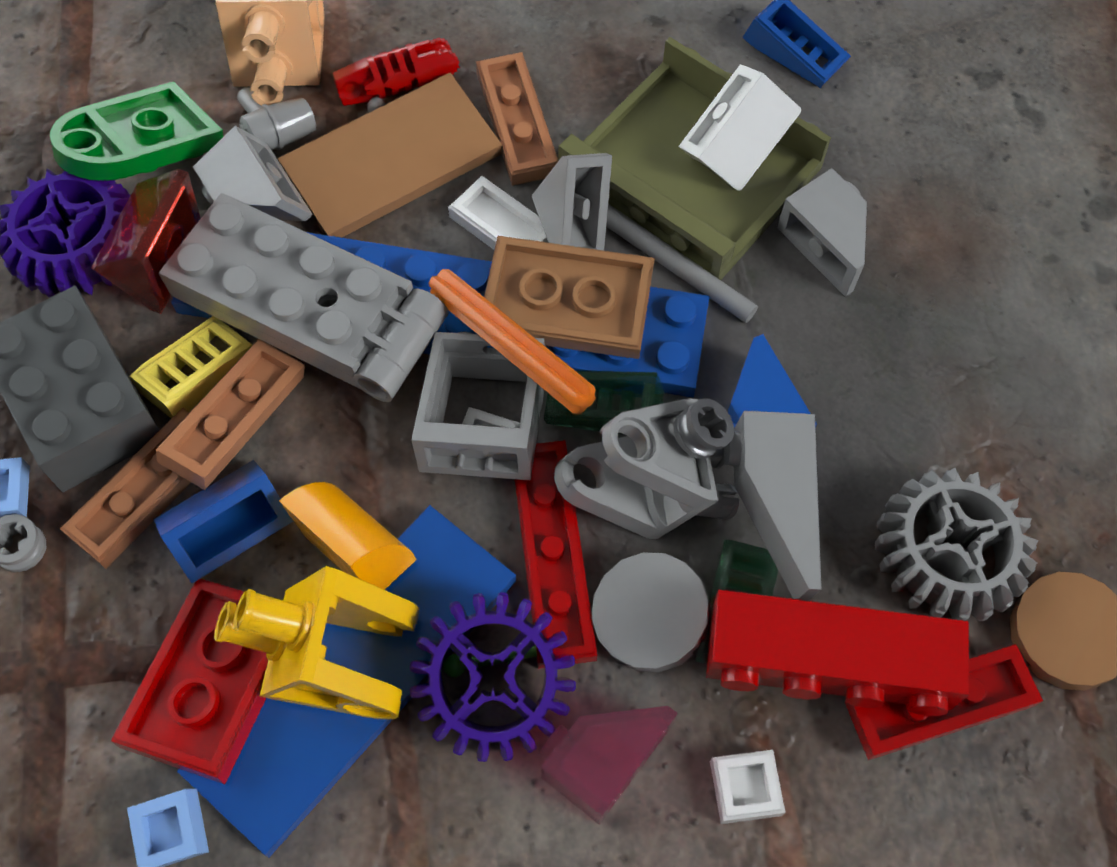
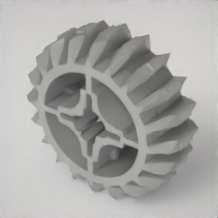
[875,468,1039,622]

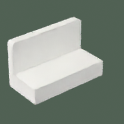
[678,64,801,191]

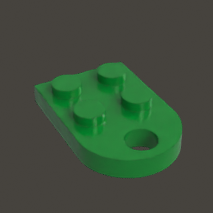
[50,81,223,181]

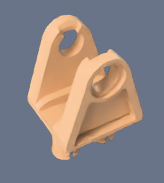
[215,0,324,106]

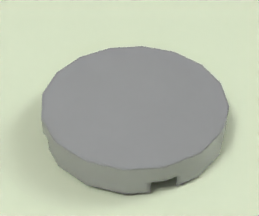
[592,552,711,672]

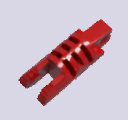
[332,37,460,106]

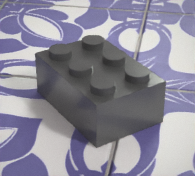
[0,285,160,493]

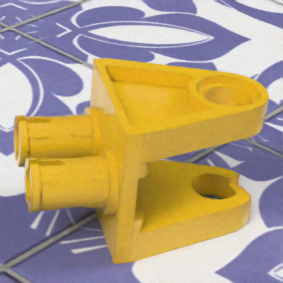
[214,566,420,720]

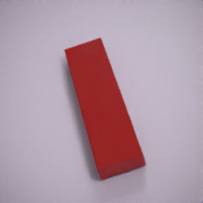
[514,440,597,669]

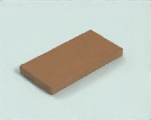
[277,72,502,238]

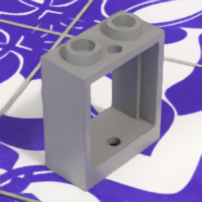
[411,332,545,480]

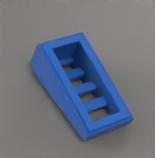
[742,0,851,88]

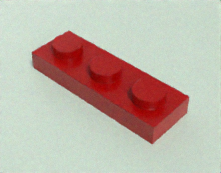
[845,644,1043,760]

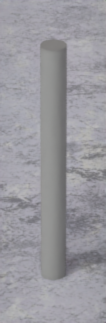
[606,204,758,323]

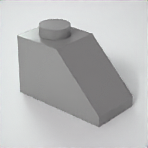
[193,125,313,221]
[777,168,867,297]

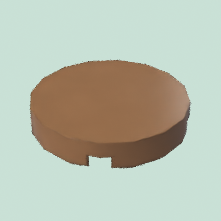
[1010,572,1117,691]

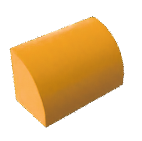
[279,482,417,590]

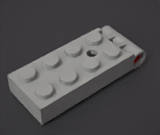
[159,192,449,402]

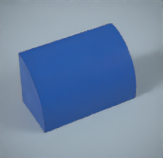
[154,460,293,584]

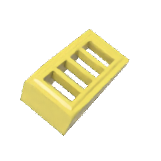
[129,316,253,419]

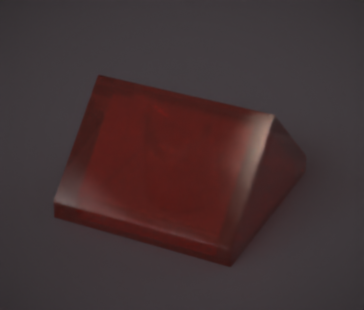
[91,169,201,314]

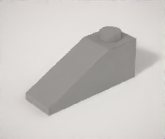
[724,411,822,601]

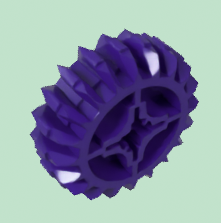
[0,168,143,298]
[409,592,576,762]

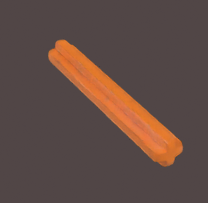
[428,269,596,414]

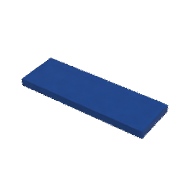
[177,505,516,858]

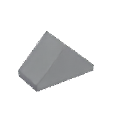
[531,153,612,251]

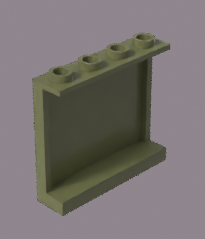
[558,37,831,280]

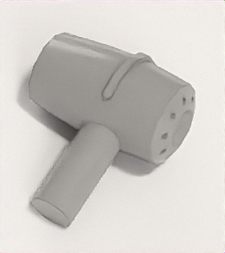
[237,87,316,151]

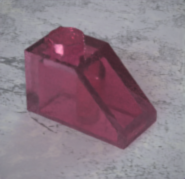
[539,706,678,825]

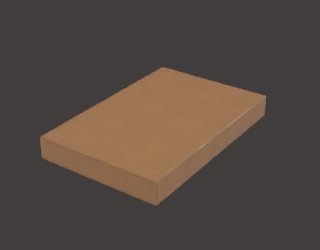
[484,236,655,359]

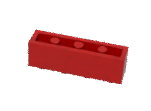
[706,589,969,716]

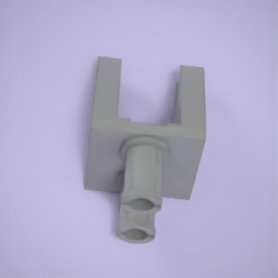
[554,398,739,539]

